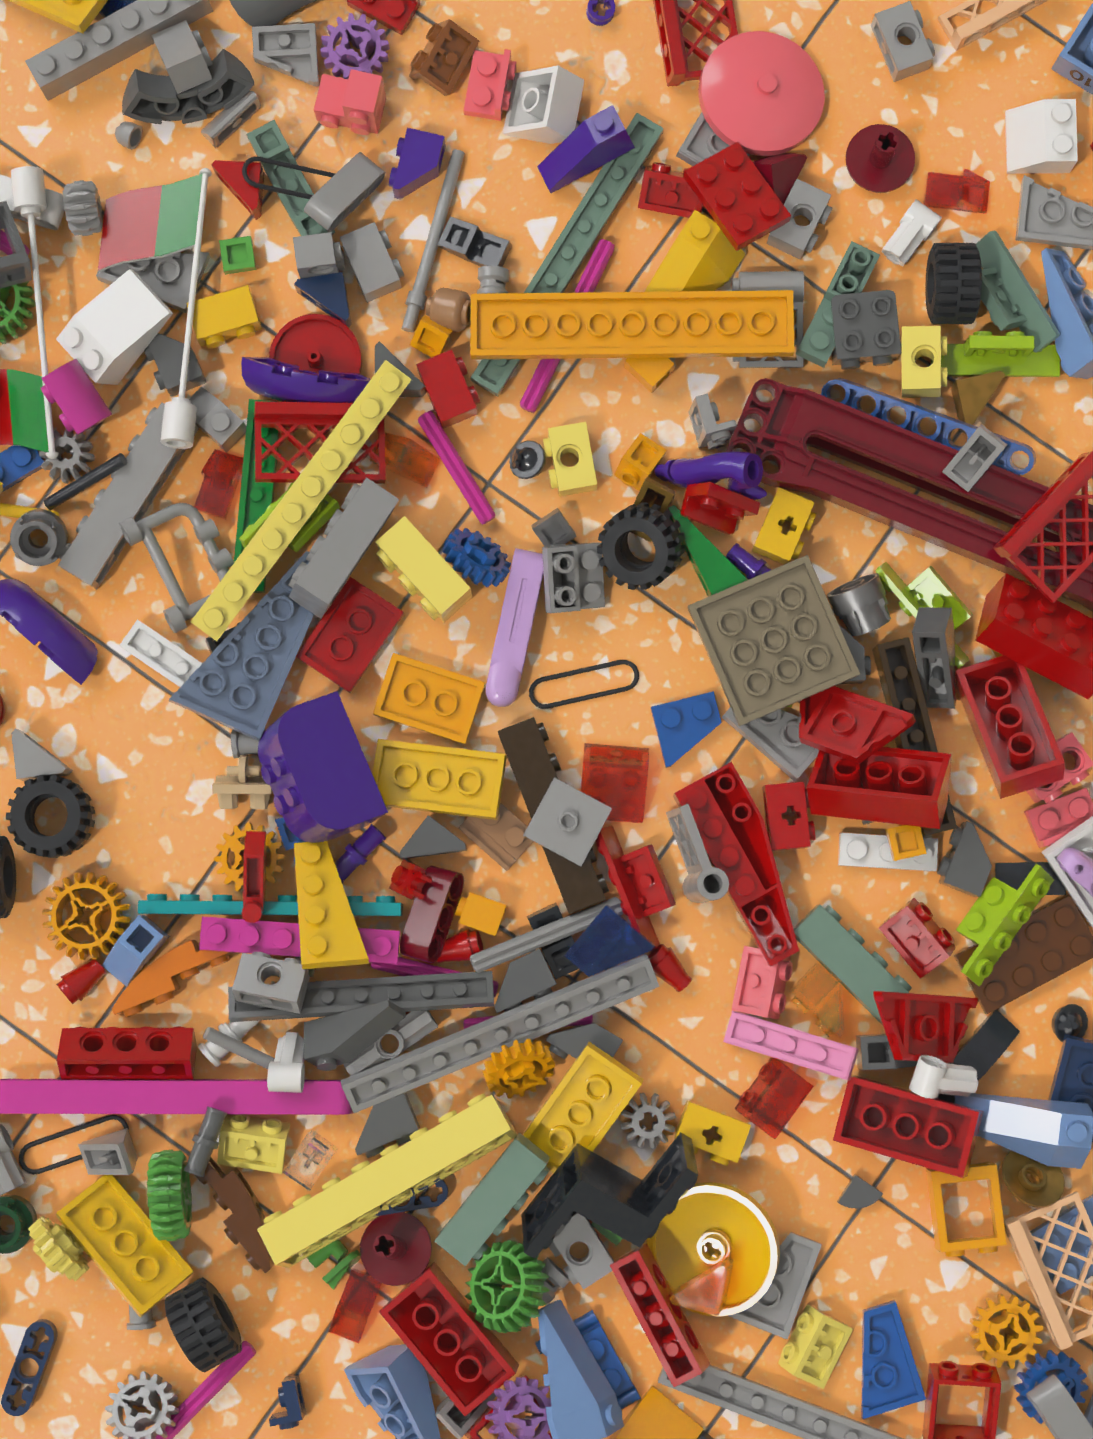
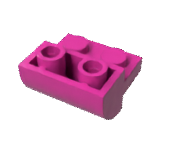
[41,359,112,435]

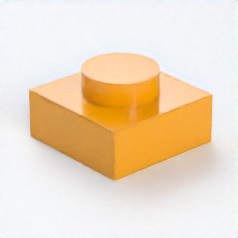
[409,315,453,358]
[885,825,927,861]

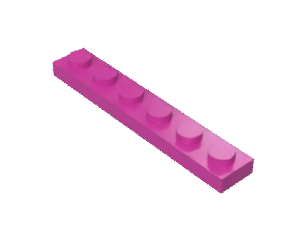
[199,916,400,964]

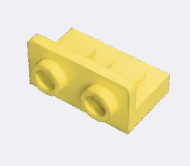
[217,1114,290,1174]
[778,1305,853,1389]

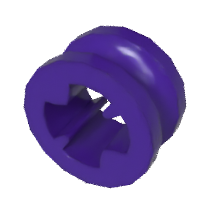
[586,0,615,26]

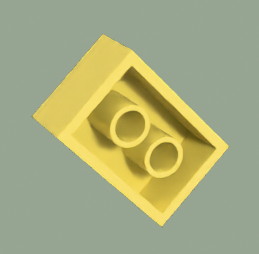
[376,516,473,623]

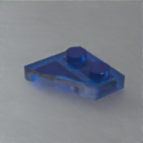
[564,905,656,977]

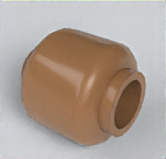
[425,287,471,332]

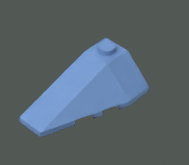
[1041,248,1093,379]
[954,1093,1093,1169]
[538,1300,624,1439]
[344,1344,441,1439]

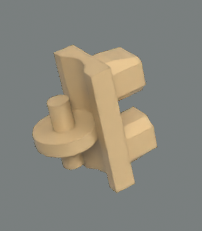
[212,756,272,810]

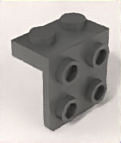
[831,290,901,370]

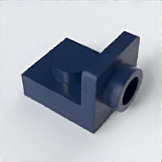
[269,1374,306,1430]

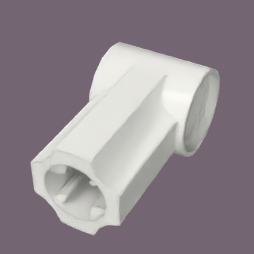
[881,199,942,267]
[267,1032,305,1093]
[909,1055,979,1099]

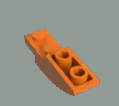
[112,940,234,1018]

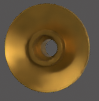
[1002,1150,1065,1208]

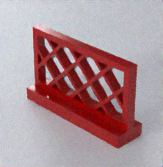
[653,0,738,87]
[254,401,386,484]
[993,451,1093,603]

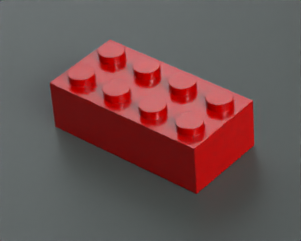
[975,573,1093,699]
[956,655,1065,799]
[833,1075,984,1178]

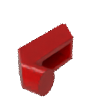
[242,831,266,923]

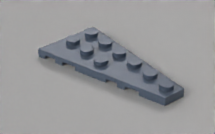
[168,551,314,741]

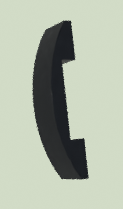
[937,1009,1020,1103]

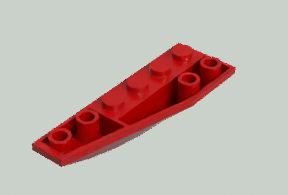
[673,762,799,967]

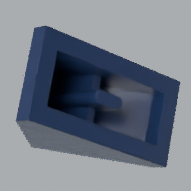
[294,272,352,328]

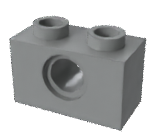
[871,1,935,82]
[766,179,832,260]
[232,952,310,1014]
[549,1211,614,1290]

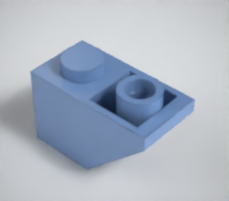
[101,915,170,987]

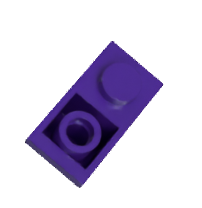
[389,128,446,199]

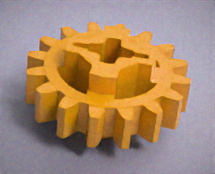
[213,822,286,892]
[482,1038,555,1099]
[969,1294,1043,1369]

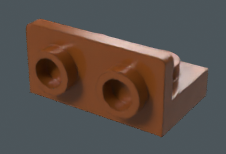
[409,19,479,96]

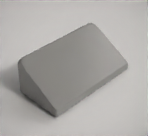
[201,90,261,148]

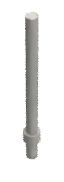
[401,149,465,333]

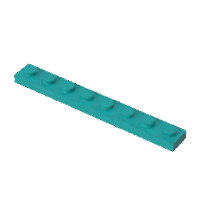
[138,894,403,916]

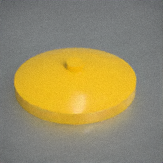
[647,1182,780,1316]

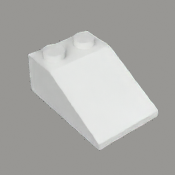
[56,269,173,385]

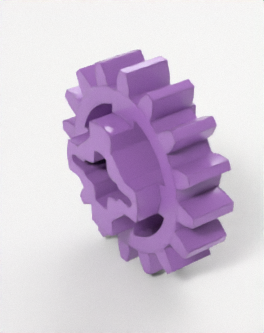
[320,13,390,79]
[485,1377,551,1439]

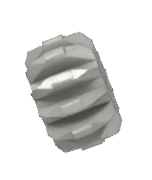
[63,180,103,236]
[39,429,95,484]
[620,1093,676,1149]

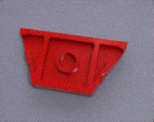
[799,686,916,764]
[873,991,978,1063]

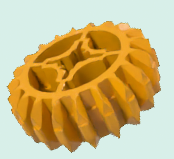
[42,872,132,960]

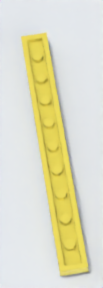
[190,360,412,641]

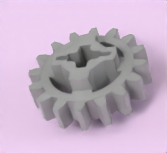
[105,1371,179,1439]

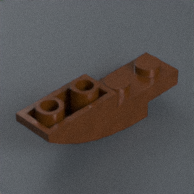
[195,1157,274,1273]

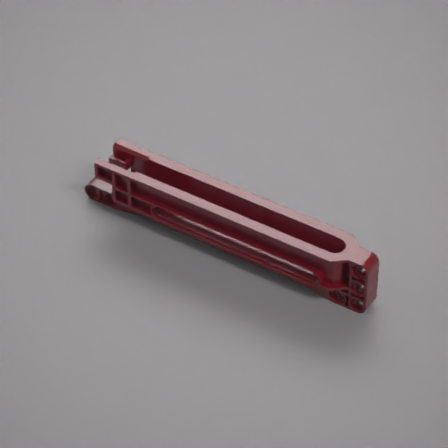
[726,378,1093,612]

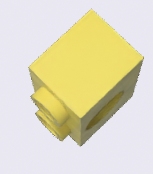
[902,326,947,398]
[543,422,597,497]

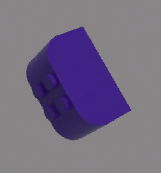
[258,691,388,843]

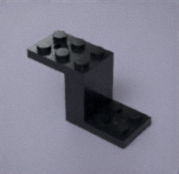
[521,1132,698,1259]

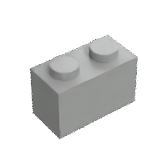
[151,20,213,94]
[340,222,404,303]

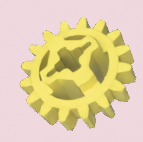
[28,1216,90,1281]

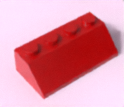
[806,747,952,829]
[379,1262,519,1416]

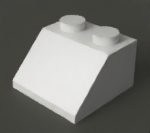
[503,65,584,144]
[1005,99,1078,174]

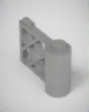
[732,271,804,368]
[666,804,729,903]

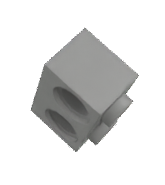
[293,232,345,279]

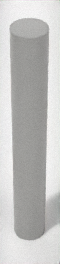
[203,1027,275,1069]

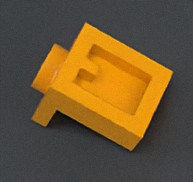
[614,433,667,491]

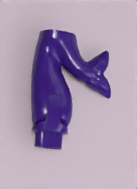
[655,451,767,500]

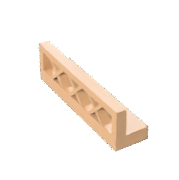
[937,0,1048,51]

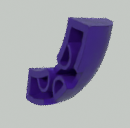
[241,357,371,403]
[0,579,98,685]

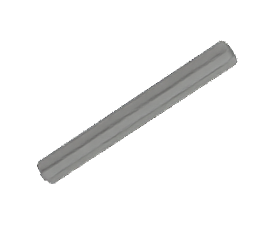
[470,897,623,973]

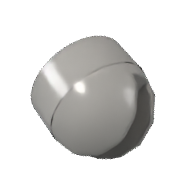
[115,121,142,150]

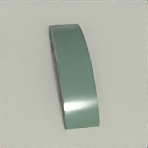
[246,120,335,236]

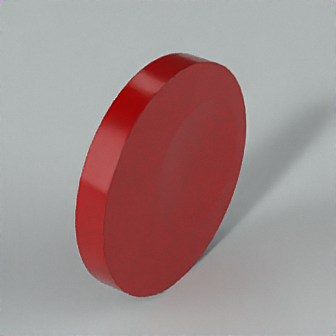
[269,314,362,375]

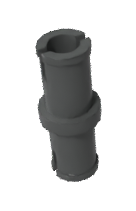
[184,1106,227,1177]

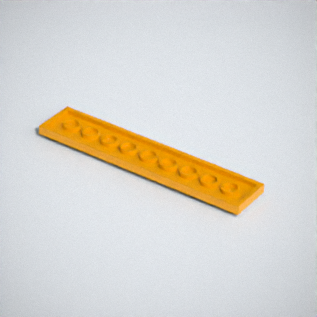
[470,290,794,360]

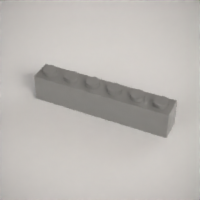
[25,0,213,101]
[58,402,199,590]

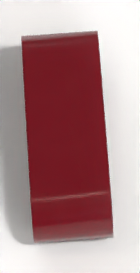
[400,865,464,963]

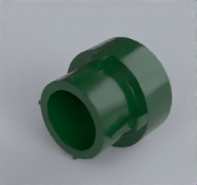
[0,1194,37,1254]

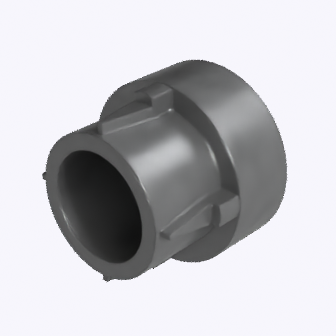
[10,509,68,566]
[827,573,891,636]

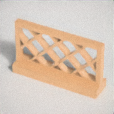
[1004,1192,1093,1350]

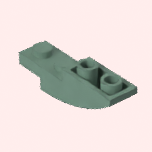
[796,241,880,368]

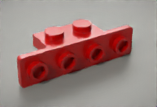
[596,825,676,953]

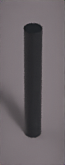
[44,453,127,510]

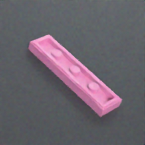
[723,1010,859,1081]

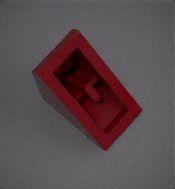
[753,152,808,205]

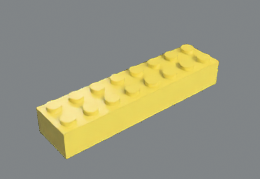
[257,1094,518,1268]

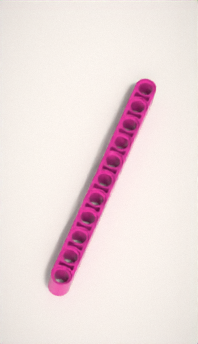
[0,1079,353,1115]

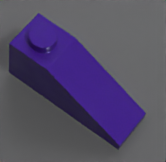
[537,105,635,193]

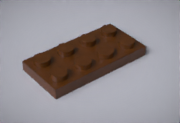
[954,895,1093,1014]

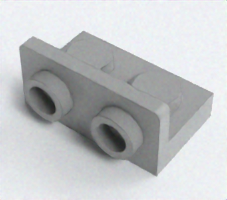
[688,393,737,450]

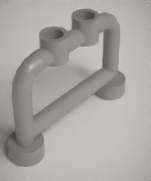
[119,503,234,634]

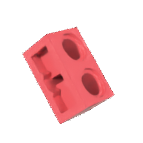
[1026,732,1093,804]

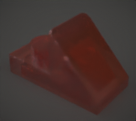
[923,169,990,214]
[194,449,243,520]
[328,1268,382,1344]

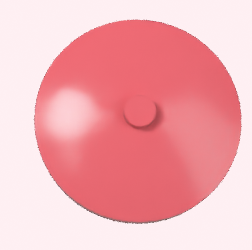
[698,31,825,156]

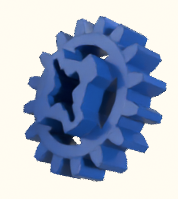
[442,528,511,588]
[1014,1350,1088,1424]

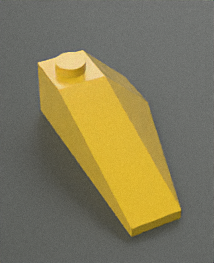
[644,210,746,292]

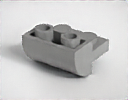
[542,542,605,613]

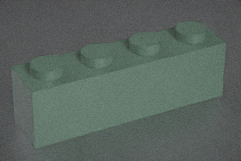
[793,904,912,1025]
[434,1132,550,1266]

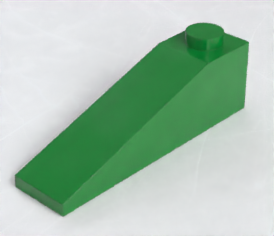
[668,505,747,597]

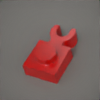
[389,859,432,900]

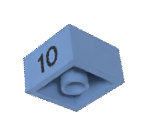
[1051,3,1093,95]

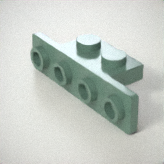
[976,230,1060,353]

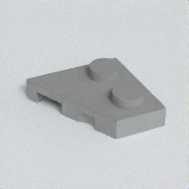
[252,23,319,87]

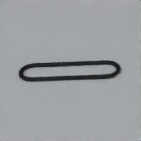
[242,157,336,199]
[529,660,639,709]
[19,1115,129,1175]

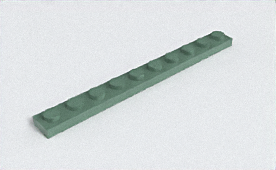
[470,113,664,397]

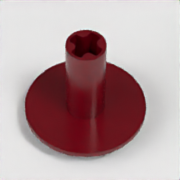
[845,124,915,193]
[360,1212,432,1286]

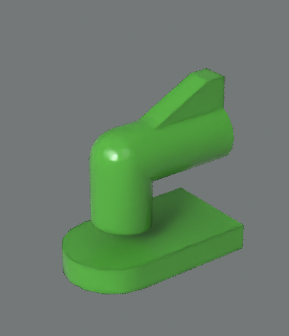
[307,1240,361,1290]

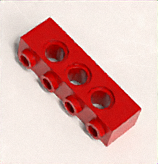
[56,1026,197,1080]
[610,1243,710,1387]

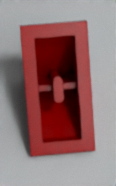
[211,160,264,220]

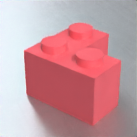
[314,69,386,135]

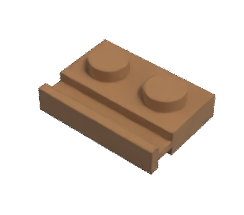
[458,803,533,871]

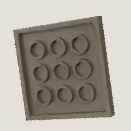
[687,555,860,727]

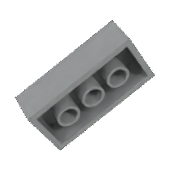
[288,477,399,619]

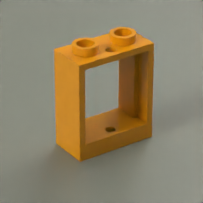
[926,1162,1007,1257]

